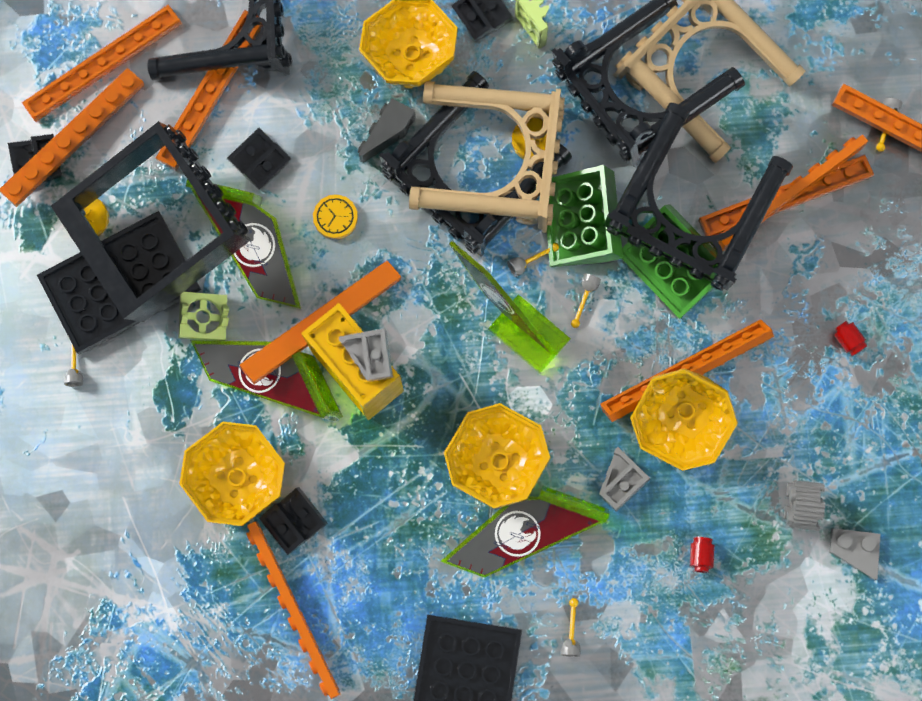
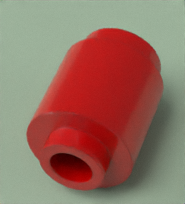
[834,321,867,356]
[690,537,715,573]

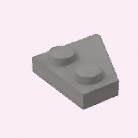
[339,328,393,382]
[599,447,650,512]
[829,528,880,580]

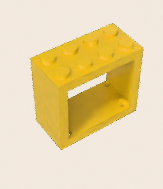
[301,303,404,421]

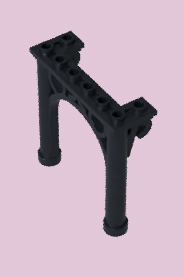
[147,0,292,81]
[551,0,745,167]
[379,71,572,257]
[604,103,793,291]

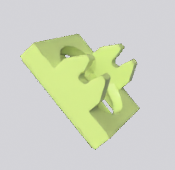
[515,0,549,49]
[178,292,229,341]

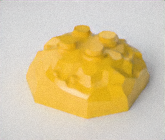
[359,0,458,89]
[630,369,738,471]
[444,403,551,509]
[179,422,285,526]

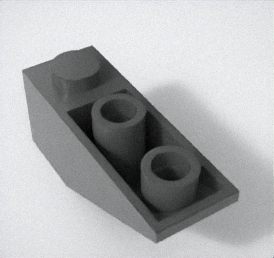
[358,98,416,163]

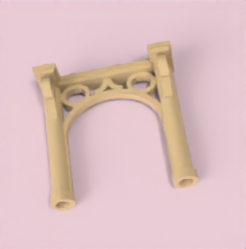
[613,0,806,163]
[409,81,565,233]

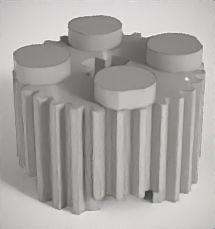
[784,480,825,531]

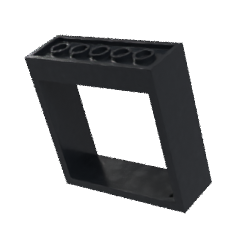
[51,121,251,322]

